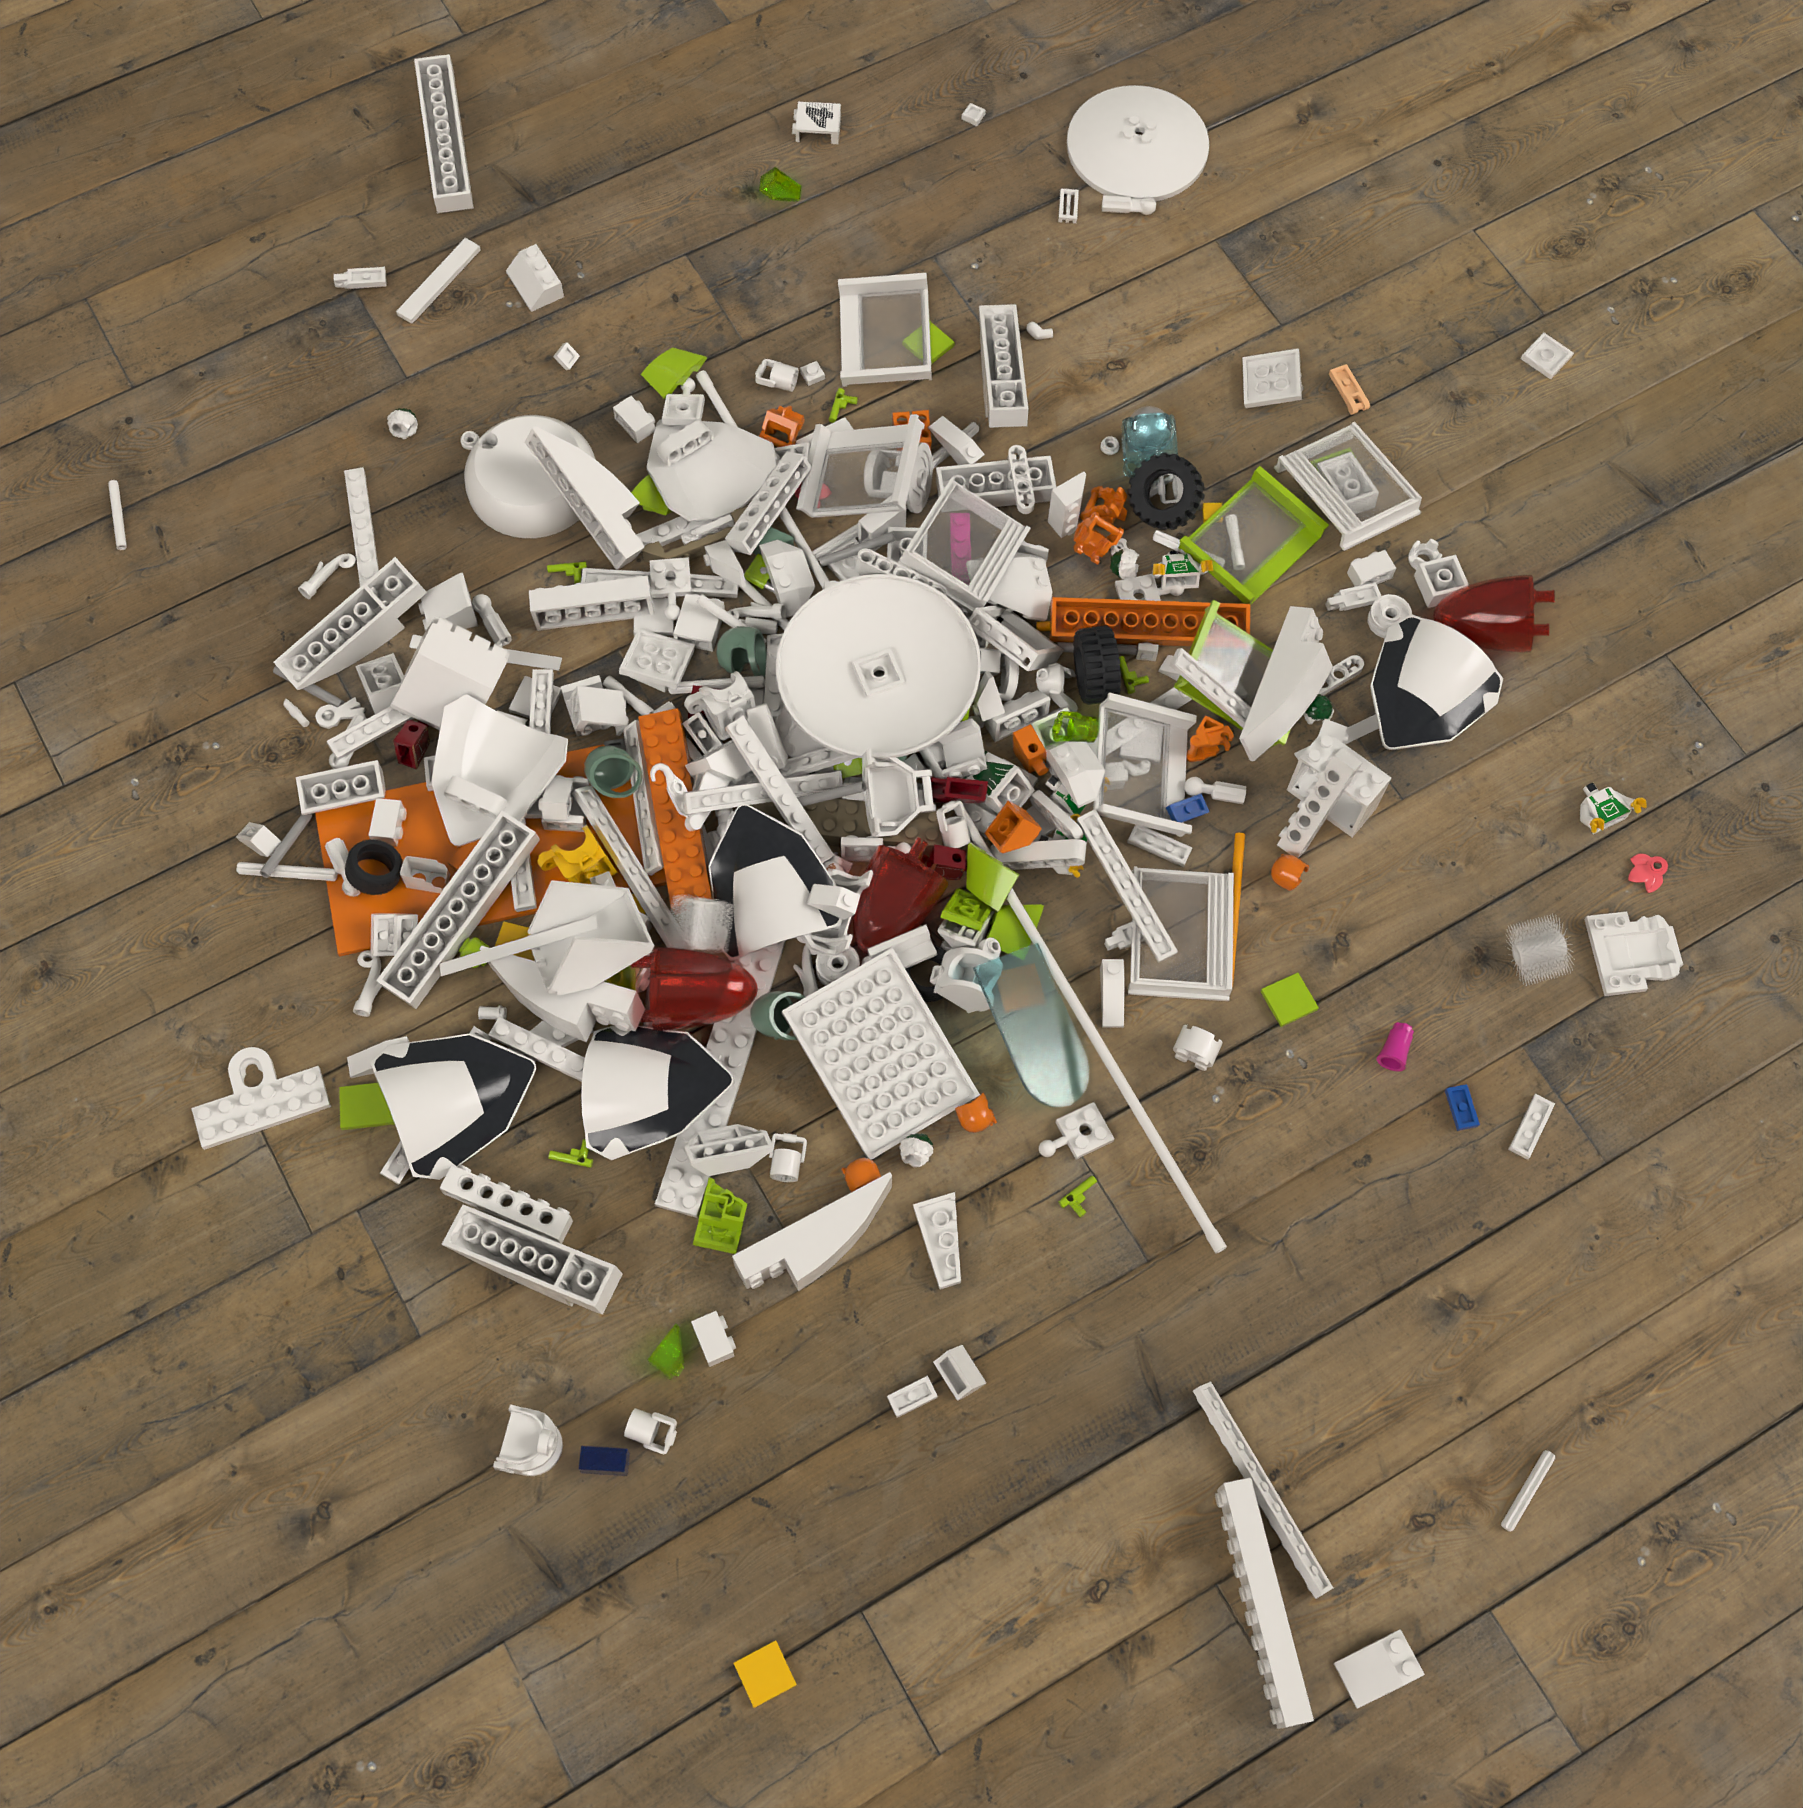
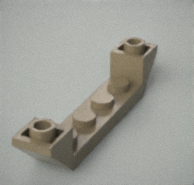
[641,507,747,563]

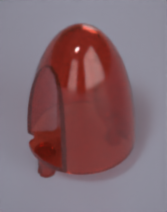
[1433,575,1555,653]
[853,837,949,955]
[631,948,758,1031]

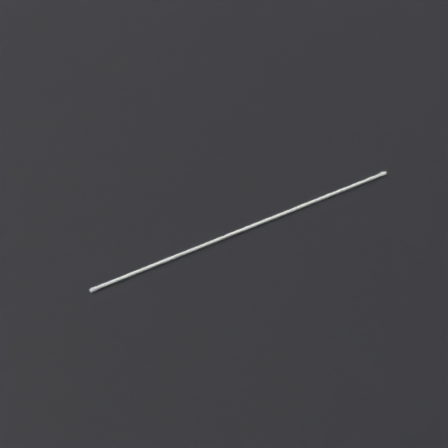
[696,370,1227,1254]

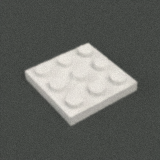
[1243,349,1302,408]
[619,629,695,690]

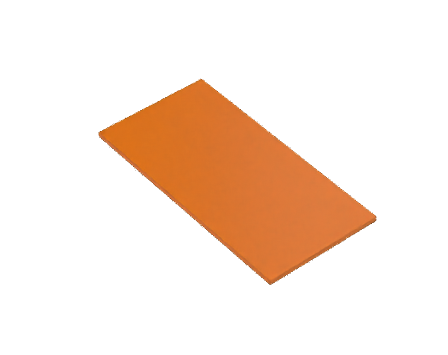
[315,744,667,957]

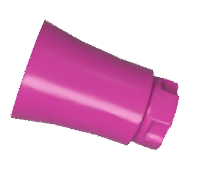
[1376,1022,1414,1071]

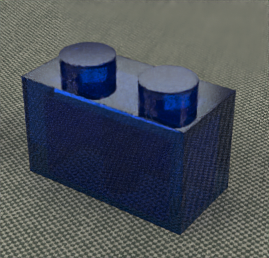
[579,1446,630,1476]

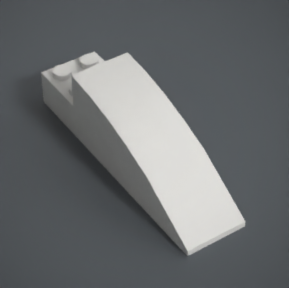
[979,304,1028,427]
[525,426,644,570]
[274,557,427,690]
[1239,606,1333,761]
[480,946,645,1042]
[732,1172,892,1291]
[442,1205,623,1315]

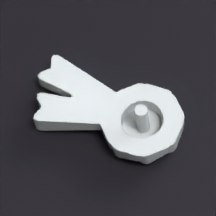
[315,697,366,729]

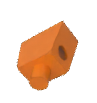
[1013,724,1049,776]

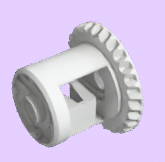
[864,442,933,513]
[979,648,1019,701]

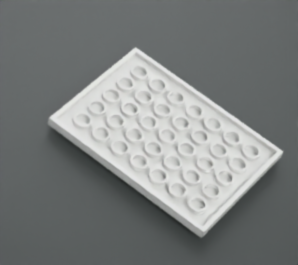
[782,948,980,1160]

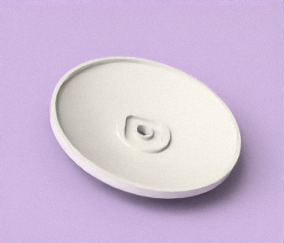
[1067,86,1209,201]

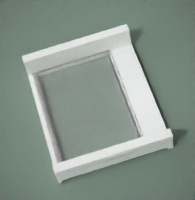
[838,273,932,387]
[796,414,925,518]
[1274,422,1422,551]
[898,477,1030,614]
[1093,692,1196,837]
[1128,866,1234,1001]

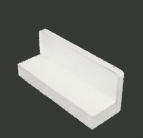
[867,925,937,969]

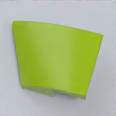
[641,347,707,399]
[631,475,673,515]
[966,842,1020,912]
[986,904,1044,961]
[693,1178,747,1254]

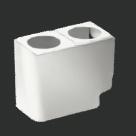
[400,856,450,894]

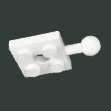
[662,378,705,425]
[649,557,692,620]
[1115,574,1184,601]
[841,835,912,862]
[1039,1102,1115,1159]

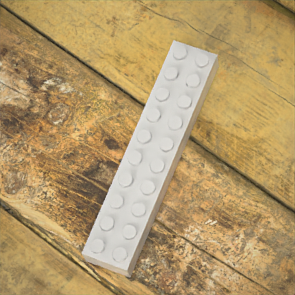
[414,54,474,213]
[376,811,540,1009]
[1215,1478,1314,1729]

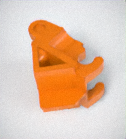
[759,406,804,447]
[1079,486,1128,528]
[1073,512,1124,565]
[1186,716,1234,762]

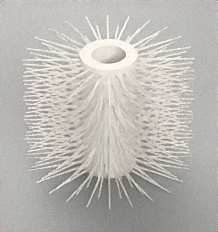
[665,894,735,953]
[1505,913,1575,986]

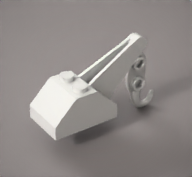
[650,740,752,831]

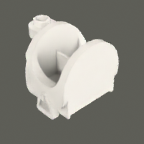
[684,671,756,740]
[930,937,1002,1013]
[493,1405,563,1476]

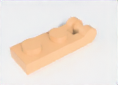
[1329,364,1370,415]

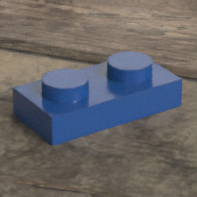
[1166,794,1209,823]
[1445,1084,1480,1131]

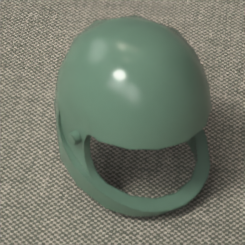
[716,626,767,677]
[584,746,643,798]
[750,991,805,1040]

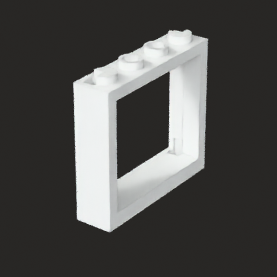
[968,605,1064,671]

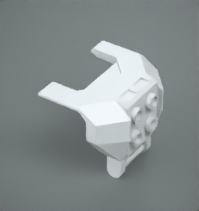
[862,748,936,837]
[800,870,873,955]

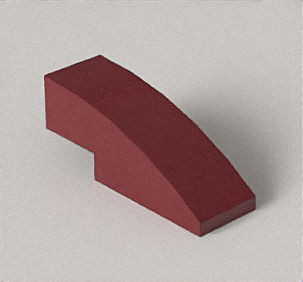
[930,777,988,804]

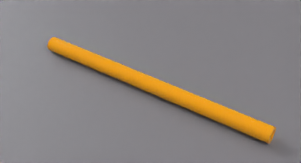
[1232,832,1245,988]

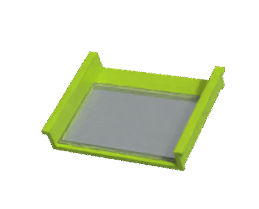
[1178,466,1329,606]
[1174,600,1291,748]

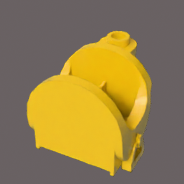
[537,825,618,884]

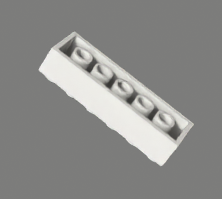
[936,456,1056,513]
[529,575,654,631]

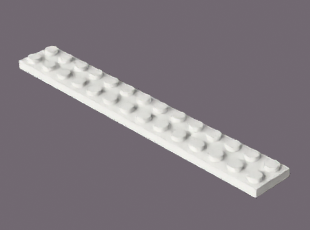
[655,941,785,1218]

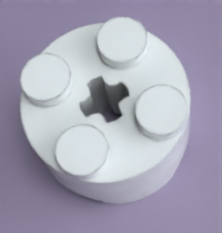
[1173,1025,1223,1071]

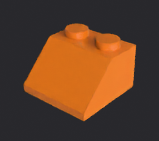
[984,800,1042,853]

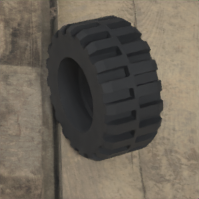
[1128,453,1205,530]
[1073,626,1121,705]

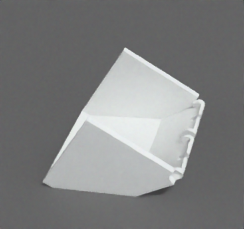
[390,617,510,730]
[528,880,654,996]

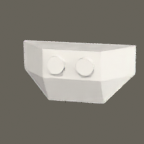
[759,540,815,618]
[1044,741,1105,808]
[938,911,995,949]
[684,1124,774,1176]

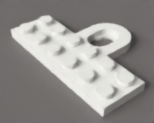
[192,1047,331,1150]

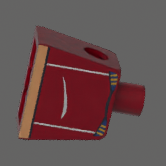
[393,720,430,770]
[926,844,967,880]

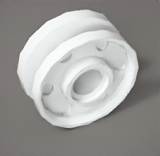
[1368,594,1412,638]
[816,946,860,986]

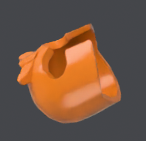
[1271,854,1309,891]
[955,1093,997,1133]
[842,1158,881,1193]

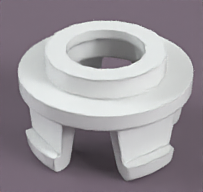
[1408,538,1442,570]

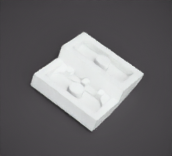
[370,913,418,957]

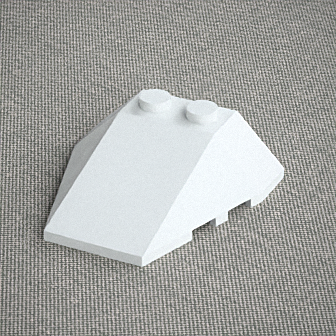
[966,552,1053,621]

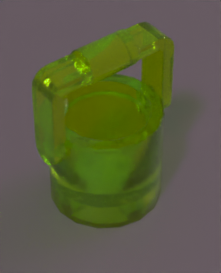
[1052,711,1098,743]

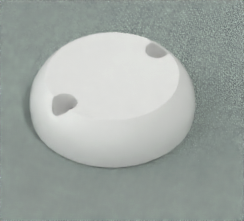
[464,415,596,538]

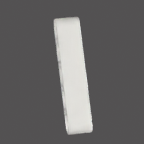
[855,548,947,596]
[990,839,1086,870]

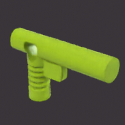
[829,388,858,423]
[547,562,587,584]
[1119,656,1149,694]
[548,1139,593,1168]
[1058,1175,1097,1218]

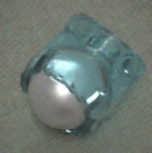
[1121,406,1178,478]

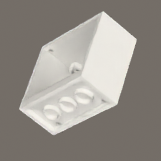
[1287,730,1391,838]

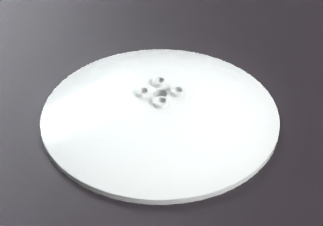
[776,574,981,759]

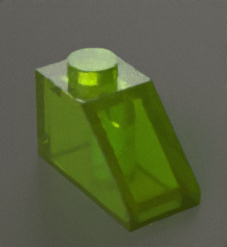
[759,167,801,202]
[647,1323,685,1380]

